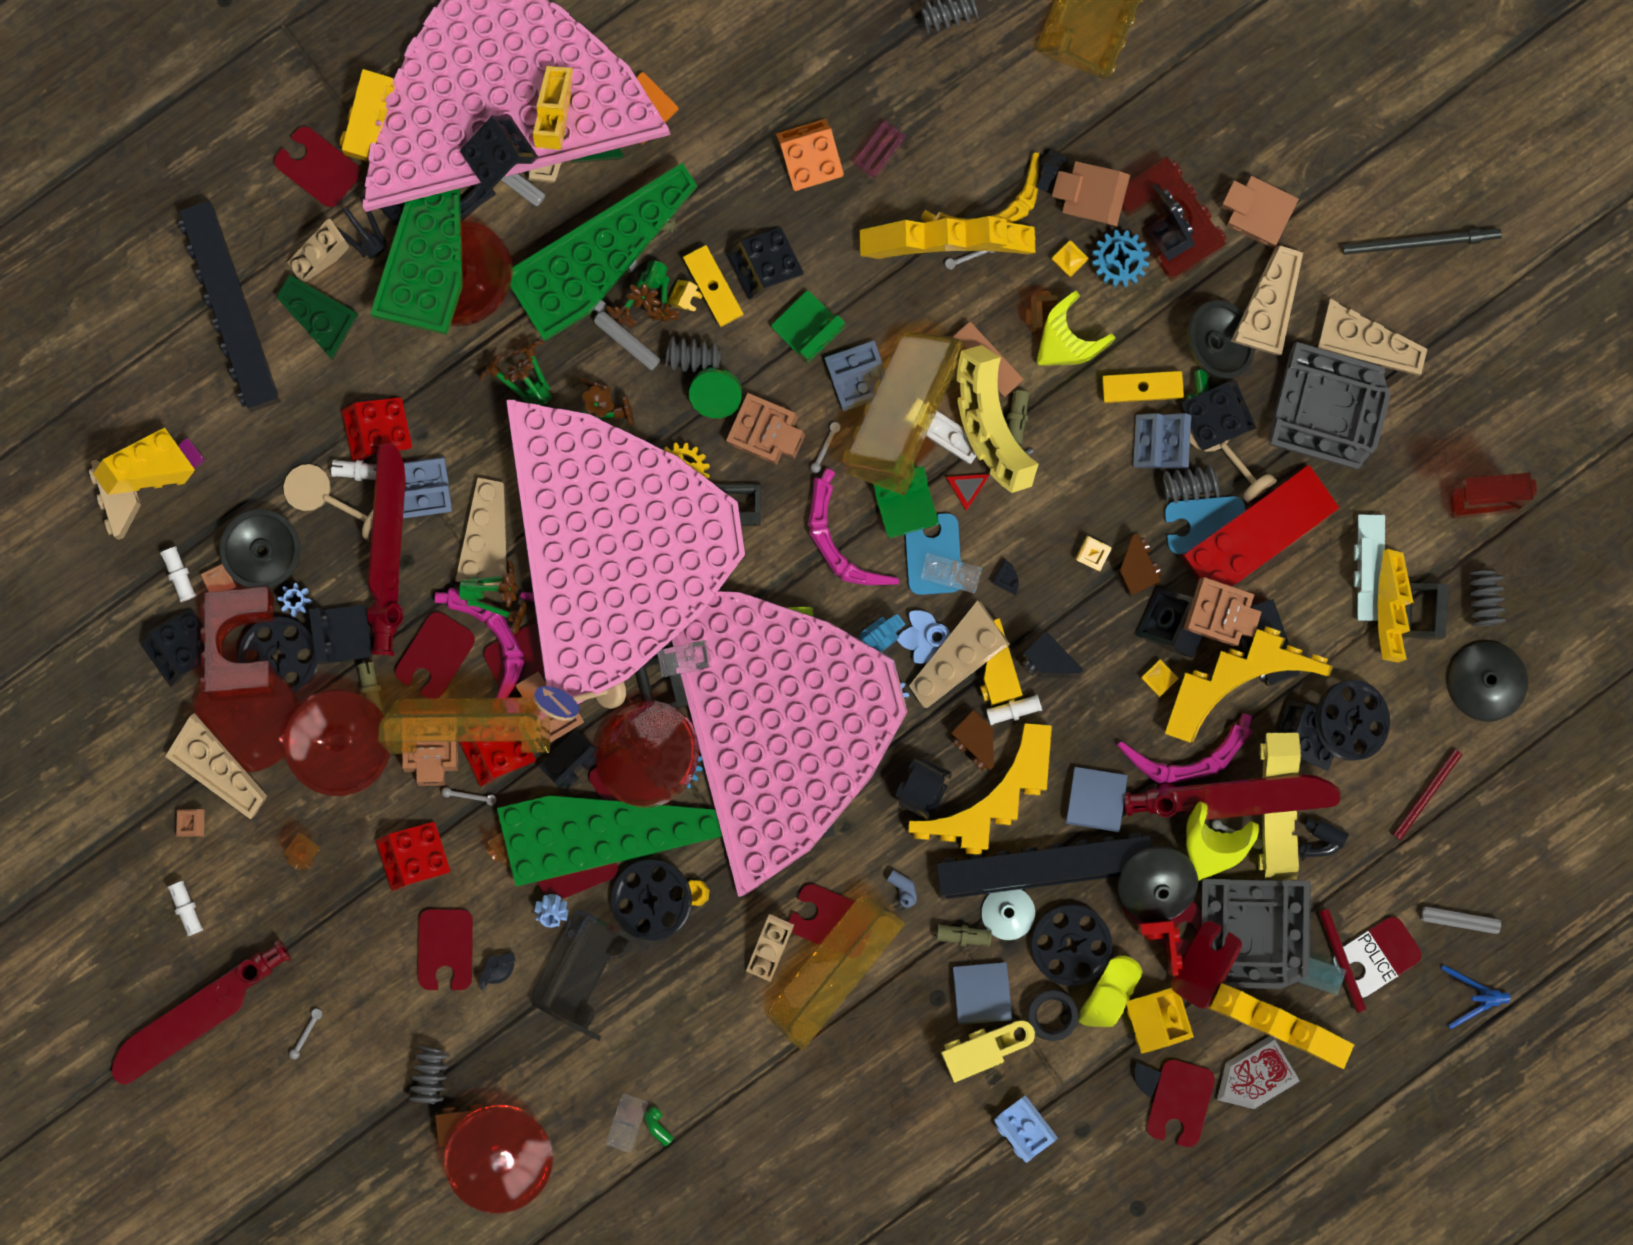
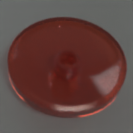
[450,221,513,327]
[194,665,301,772]
[284,689,392,796]
[596,701,699,808]
[444,1105,553,1213]

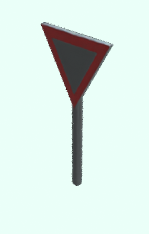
[946,448,1034,511]

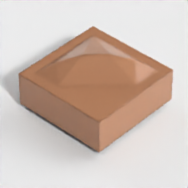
[201,564,237,599]
[176,809,205,837]

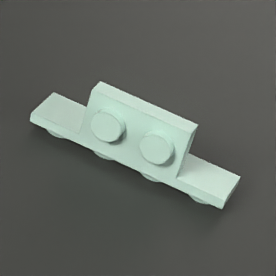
[1354,515,1385,621]

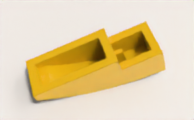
[533,66,573,150]

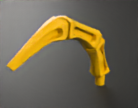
[921,153,1039,223]

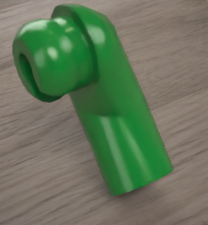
[1186,370,1209,400]
[644,1106,673,1146]

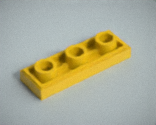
[683,245,744,328]
[1102,371,1184,403]

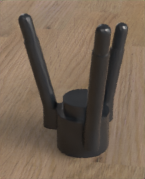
[337,195,387,260]

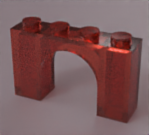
[1122,157,1227,283]
[1449,472,1537,519]
[201,587,275,701]

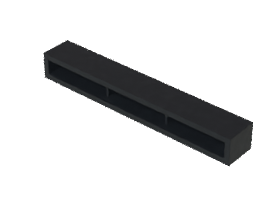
[178,201,281,412]
[937,833,1151,900]

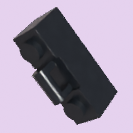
[1239,599,1300,687]

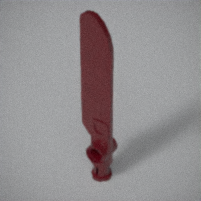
[367,443,406,656]
[1125,774,1341,820]
[112,940,292,1085]

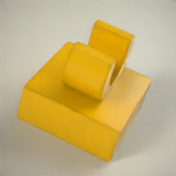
[667,280,702,311]

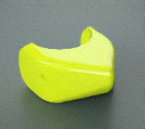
[1036,291,1116,366]
[1186,801,1259,881]
[1078,956,1142,1027]

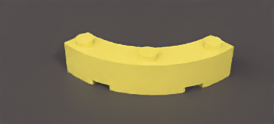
[957,345,1039,493]
[1258,733,1301,880]

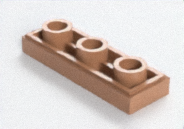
[950,322,1024,398]

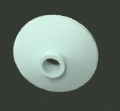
[982,890,1035,940]

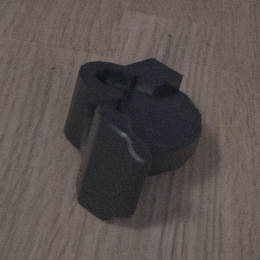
[1037,150,1068,192]
[478,952,516,990]

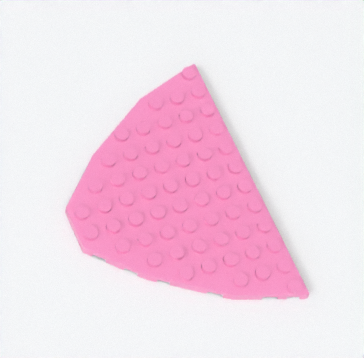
[363,0,671,212]
[507,400,745,704]
[672,591,908,897]

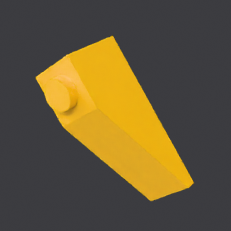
[980,618,1023,706]

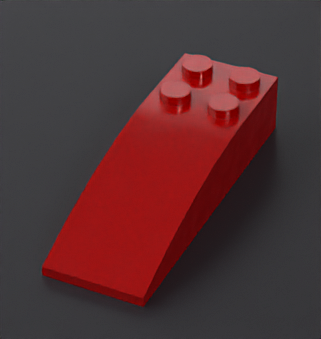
[1180,465,1340,587]

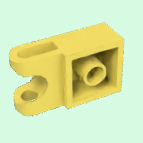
[940,1021,1035,1083]

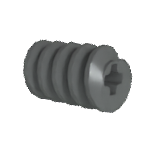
[921,0,978,34]
[665,336,722,373]
[1162,465,1220,504]
[1470,571,1506,627]
[409,1046,450,1104]

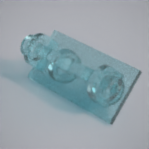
[1298,958,1346,995]

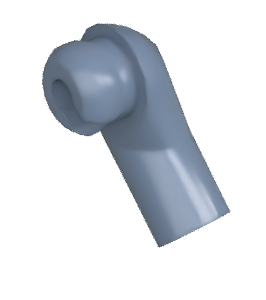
[887,870,917,908]

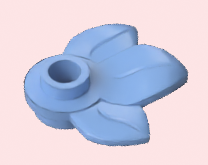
[897,611,950,663]

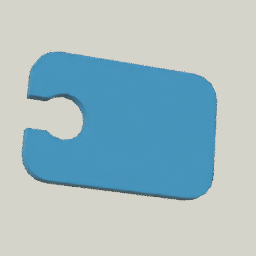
[1165,496,1245,555]
[906,514,962,595]

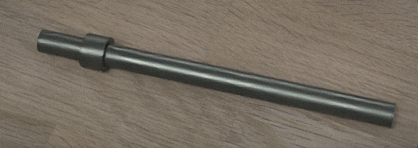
[1342,228,1502,255]

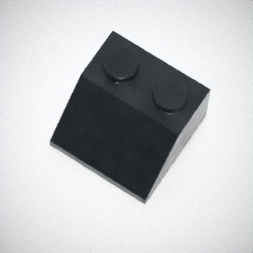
[1136,587,1202,658]
[1021,631,1084,678]

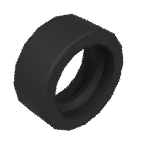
[1027,990,1079,1041]

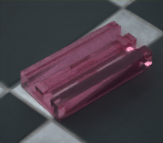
[854,121,906,179]

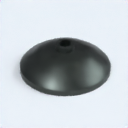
[1187,300,1255,379]
[220,509,300,589]
[1448,642,1528,722]
[1118,846,1198,922]

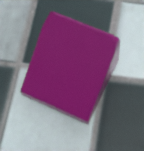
[178,437,206,469]

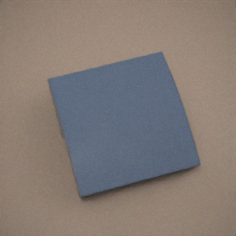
[825,341,893,412]
[1133,413,1191,468]
[403,456,452,518]
[1066,767,1128,832]
[953,962,1012,1025]

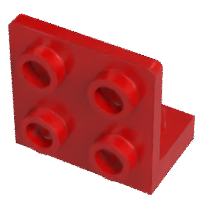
[341,398,412,462]
[458,713,536,787]
[376,822,450,892]
[1136,920,1182,976]

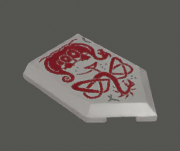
[1217,1036,1299,1109]

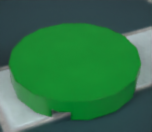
[689,368,742,419]

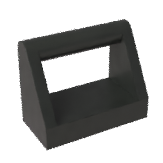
[713,483,761,526]
[1402,583,1449,640]
[636,652,689,716]

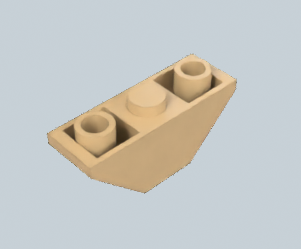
[287,219,349,283]
[89,460,141,540]
[746,914,794,982]

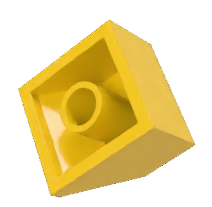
[1127,988,1194,1054]

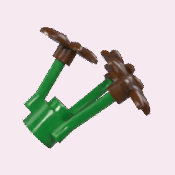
[606,261,680,327]
[479,340,552,406]
[460,560,527,635]

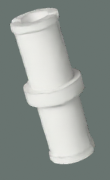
[331,460,377,481]
[160,547,196,602]
[986,694,1042,725]
[167,881,204,937]

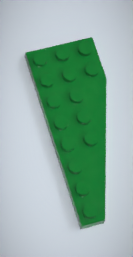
[503,163,697,342]
[370,188,463,335]
[497,796,723,887]

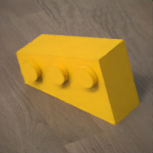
[340,69,396,163]
[93,427,195,495]

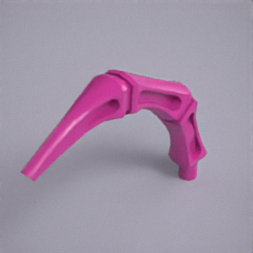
[807,468,899,585]
[435,588,524,712]
[1117,713,1253,784]

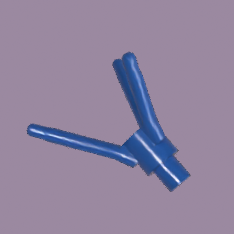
[1441,965,1510,1029]

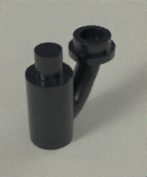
[1298,817,1349,861]

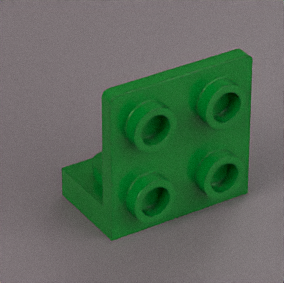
[771,291,845,364]
[872,466,939,538]

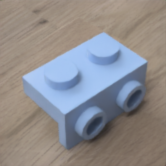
[994,1095,1058,1163]

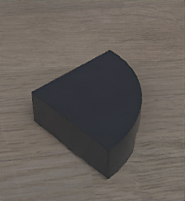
[992,559,1019,595]
[1134,1062,1162,1097]

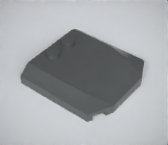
[1268,342,1390,470]
[1202,879,1311,989]

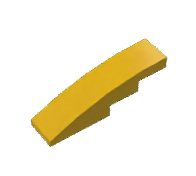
[1377,549,1414,663]

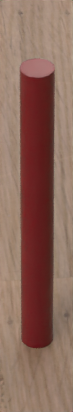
[1392,749,1463,841]
[1319,908,1367,1013]

